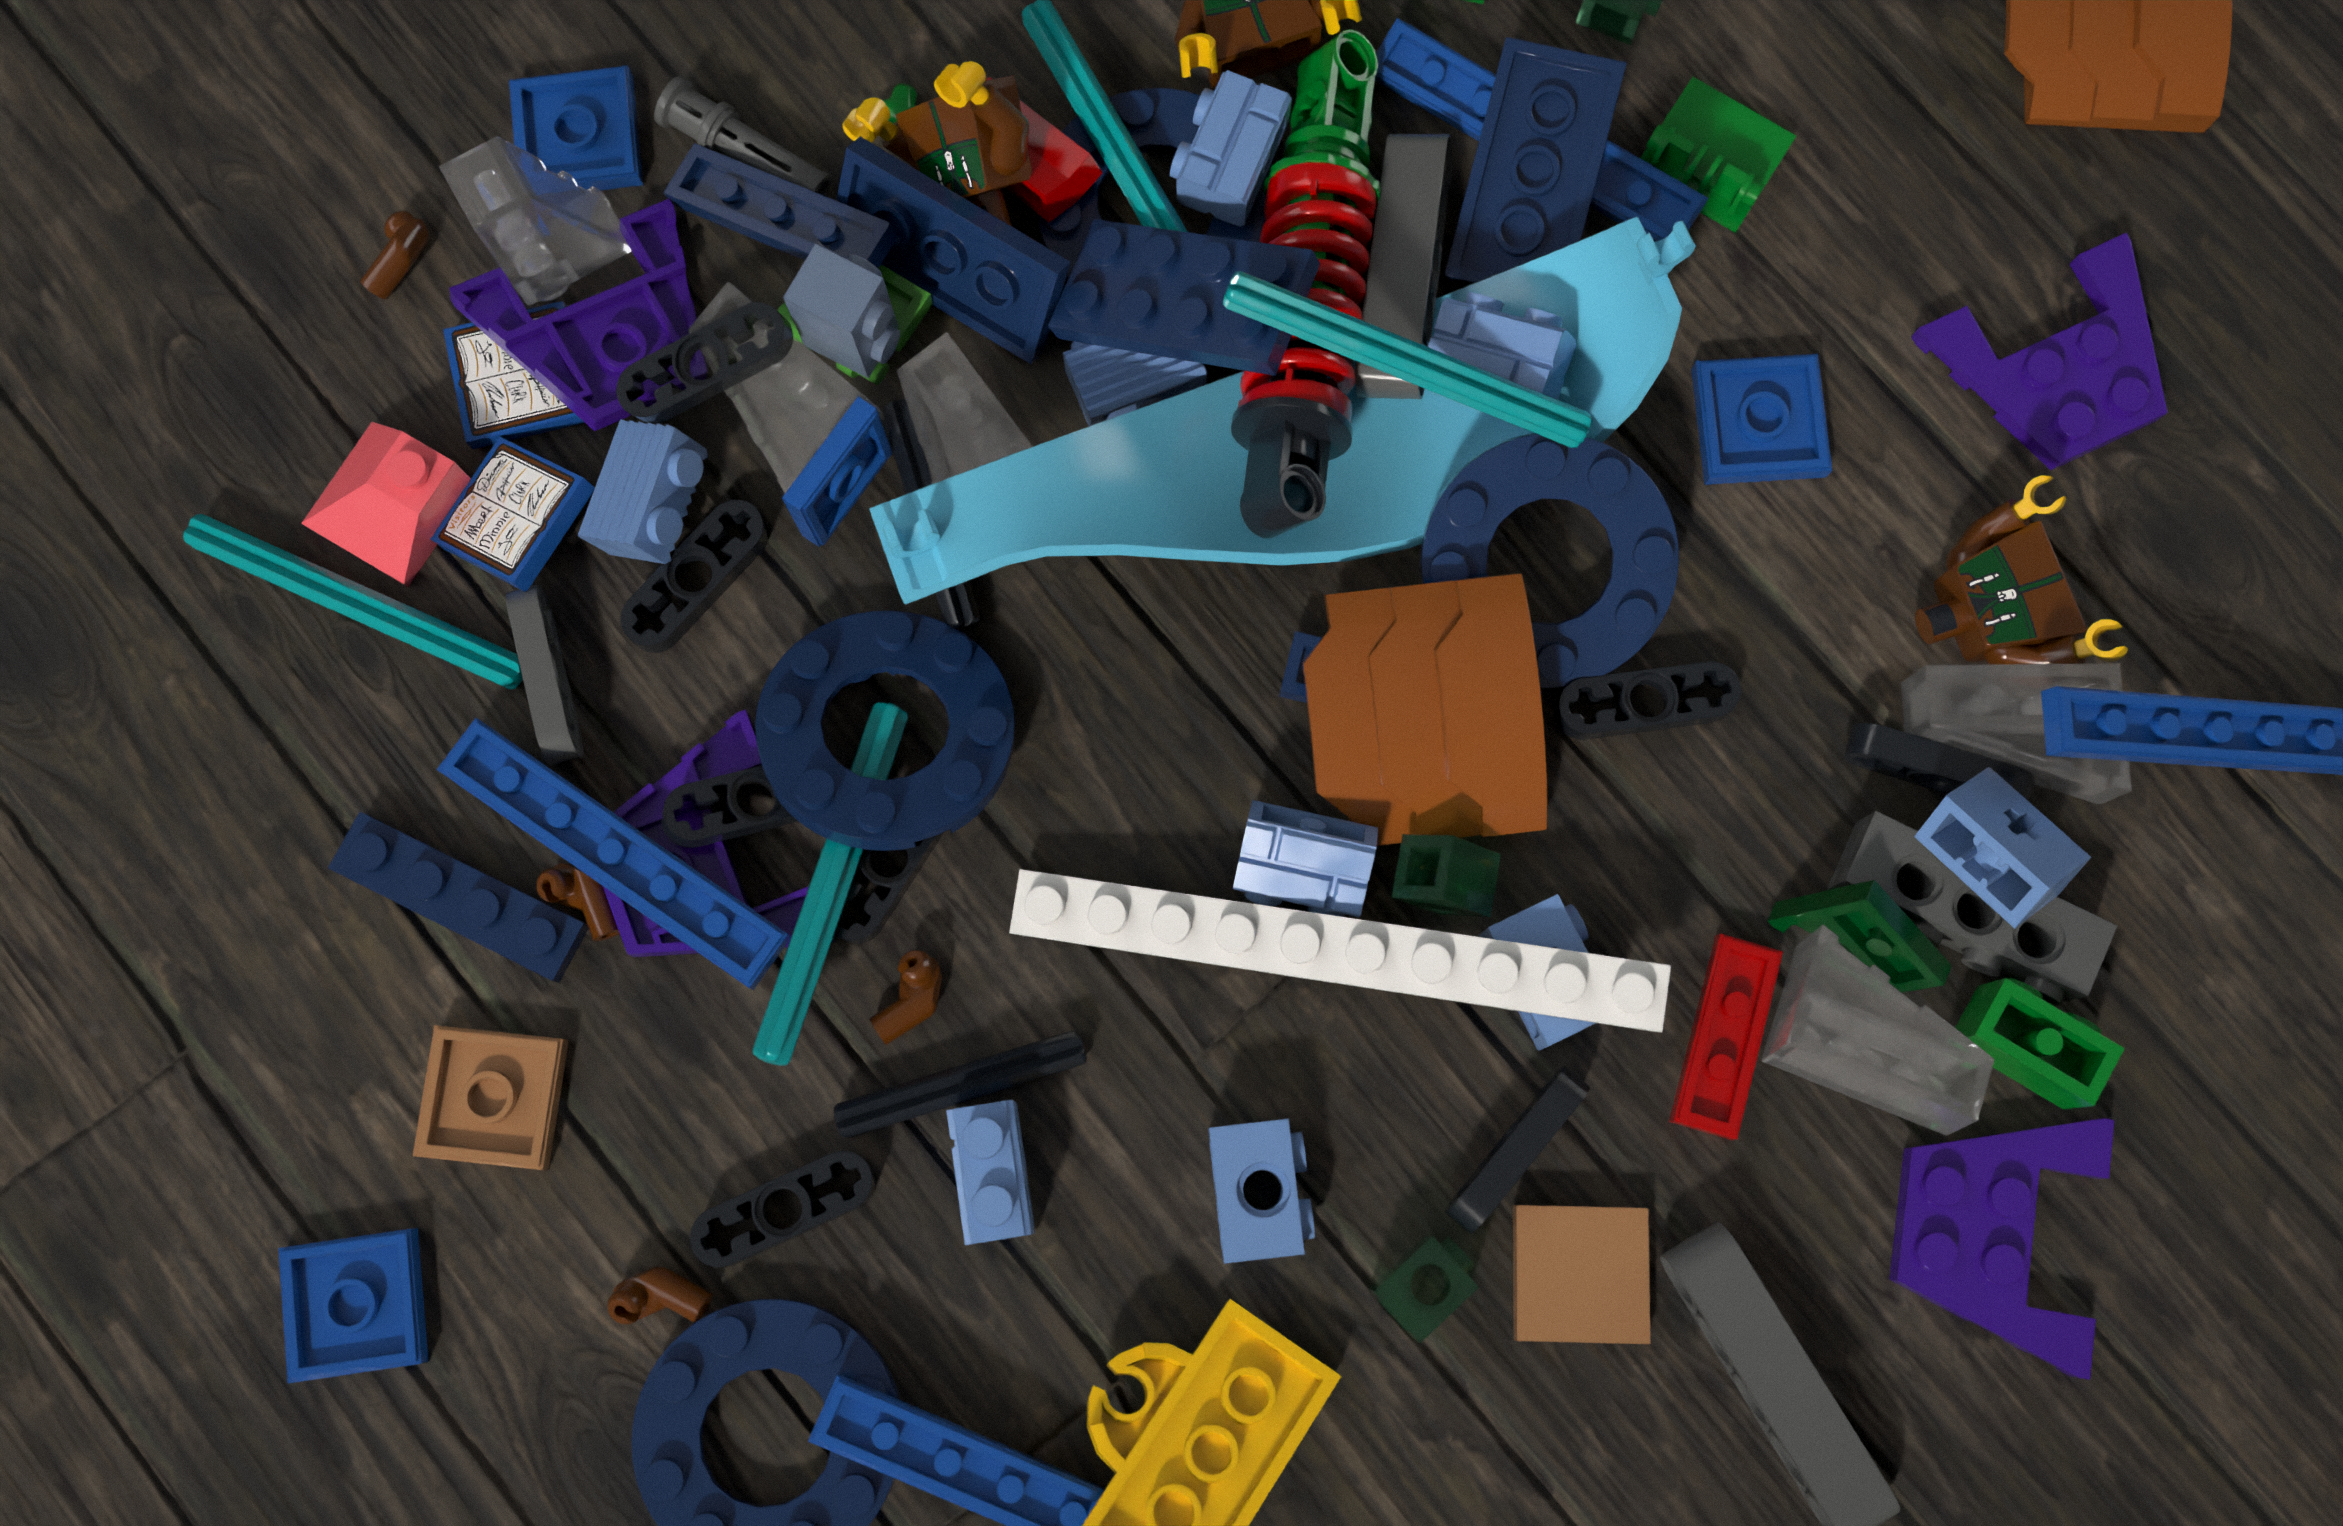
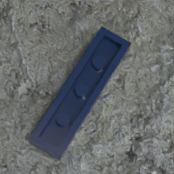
[663,143,898,268]
[328,812,589,983]

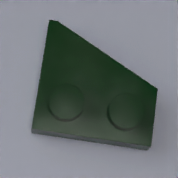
[1767,880,1952,995]

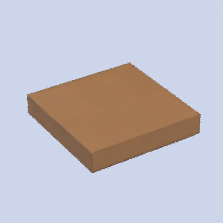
[413,1025,569,1171]
[1513,1205,1651,1344]

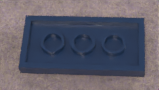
[1444,37,1627,286]
[836,136,1070,364]
[1048,219,1320,376]

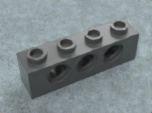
[1827,811,2117,1005]

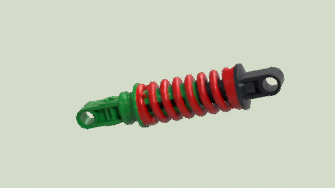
[1231,29,1381,538]

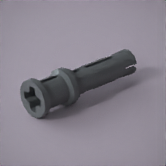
[654,76,832,196]

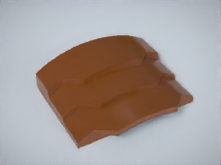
[2004,0,2232,133]
[1302,573,1547,846]

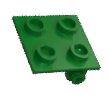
[1640,77,1796,233]

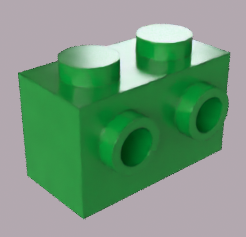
[1948,978,2125,1109]

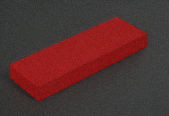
[1669,933,1783,1140]

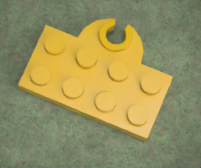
[1081,1299,1341,1526]

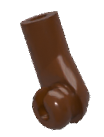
[360,211,429,300]
[537,863,620,941]
[869,950,942,1045]
[607,1266,713,1325]

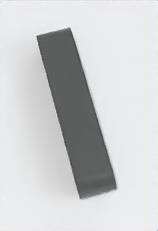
[1355,134,1453,399]
[1659,1221,1900,1526]

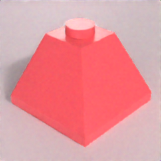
[302,422,471,587]

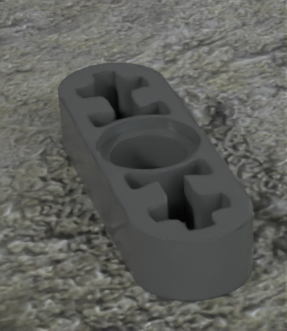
[506,584,584,766]

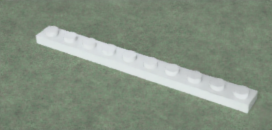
[1009,869,1671,1033]

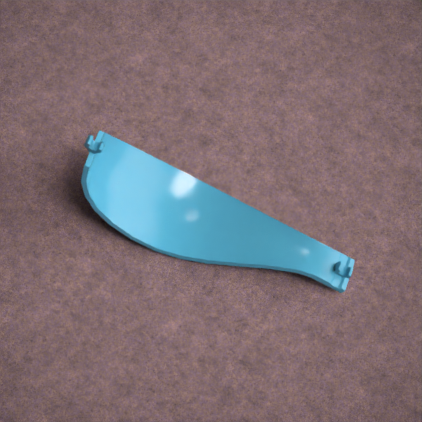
[869,217,1695,604]

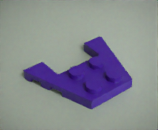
[449,199,707,431]
[1911,233,2168,470]
[603,709,836,957]
[1889,1118,2115,1380]

